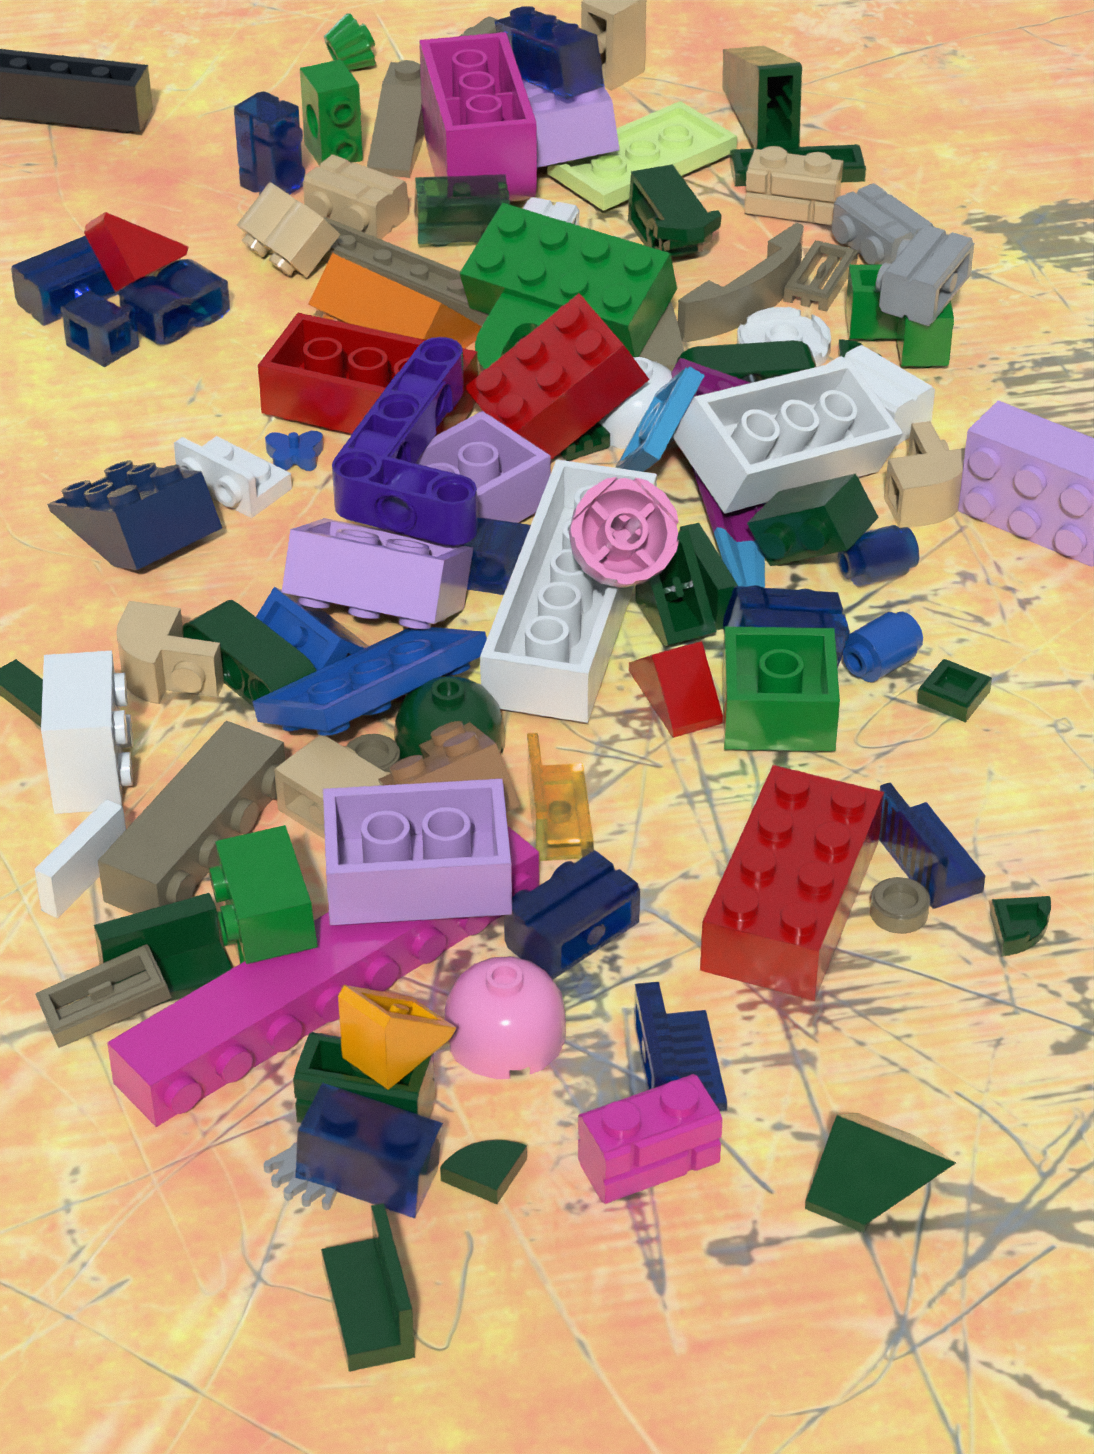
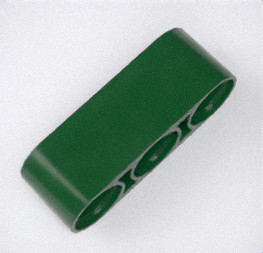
[676,340,817,383]
[182,600,317,707]

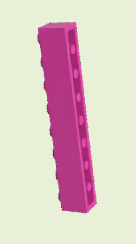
[107,826,539,1127]

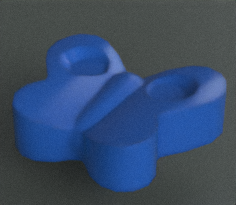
[265,430,324,471]

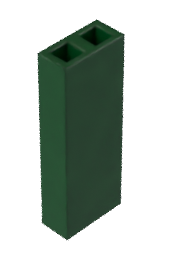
[0,659,43,727]

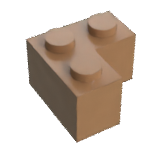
[378,721,521,812]

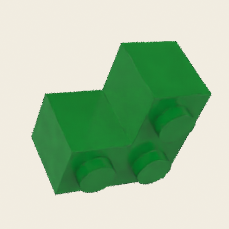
[845,264,954,368]
[208,825,318,964]

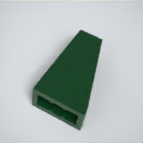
[722,45,802,150]

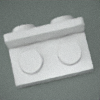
[174,436,292,518]

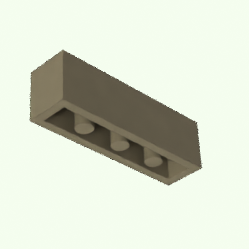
[98,720,285,914]

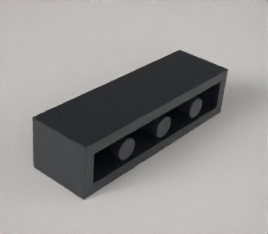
[0,49,153,133]

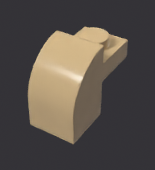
[884,421,965,529]
[116,601,224,704]

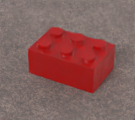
[465,293,650,460]

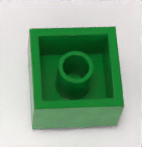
[722,627,840,751]

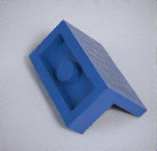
[256,587,369,671]

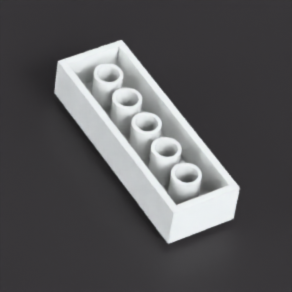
[480,459,657,723]

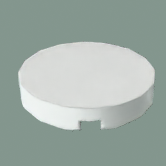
[737,307,831,367]

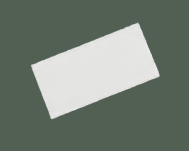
[34,799,126,919]

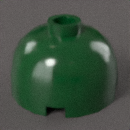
[394,676,505,760]

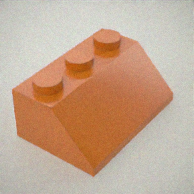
[308,253,482,348]

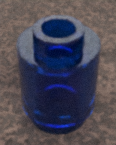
[837,525,920,587]

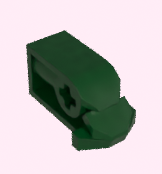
[628,164,722,258]

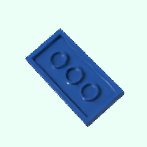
[252,627,487,736]

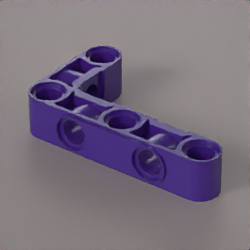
[332,337,478,546]

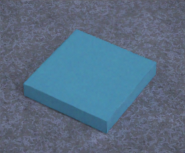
[615,366,705,472]

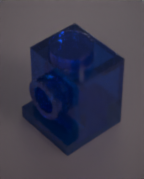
[61,290,139,368]

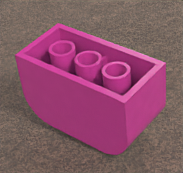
[419,32,537,208]

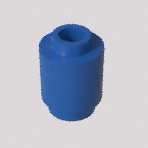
[843,611,923,682]

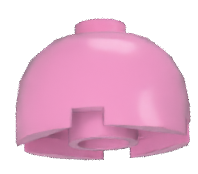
[569,477,679,588]
[444,956,566,1079]

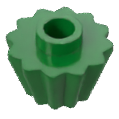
[323,13,376,70]

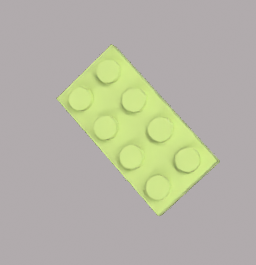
[547,101,737,211]

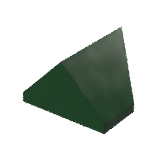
[805,1113,956,1233]

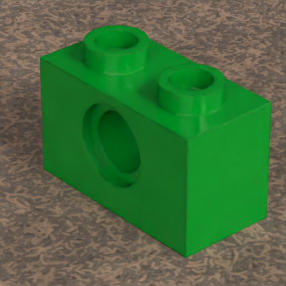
[299,59,363,166]

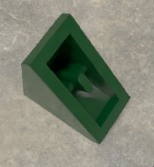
[635,529,717,646]

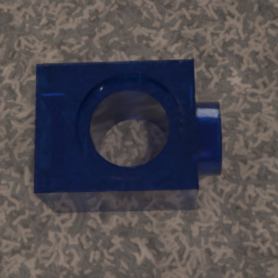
[462,517,531,595]

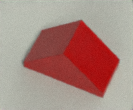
[84,212,189,292]
[629,641,723,738]

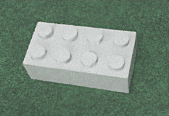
[672,359,904,514]

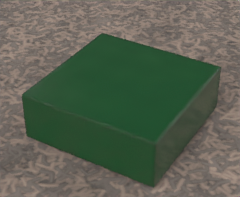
[917,658,992,722]

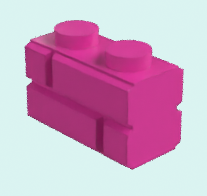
[578,1074,723,1204]

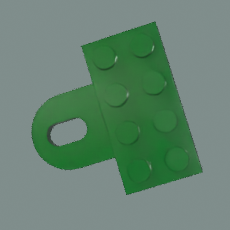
[459,203,678,371]

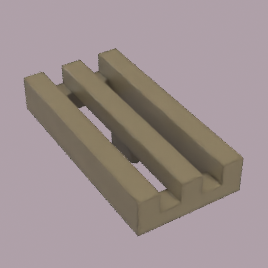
[783,240,858,312]
[35,944,172,1048]

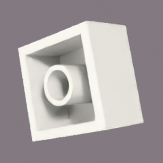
[41,650,133,814]

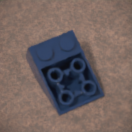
[47,460,222,570]

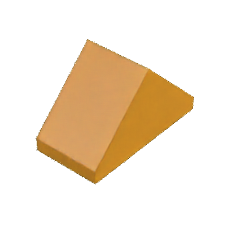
[338,985,456,1090]

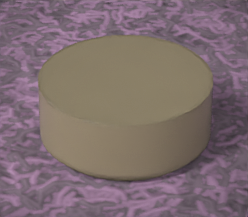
[346,734,400,773]
[870,877,930,934]

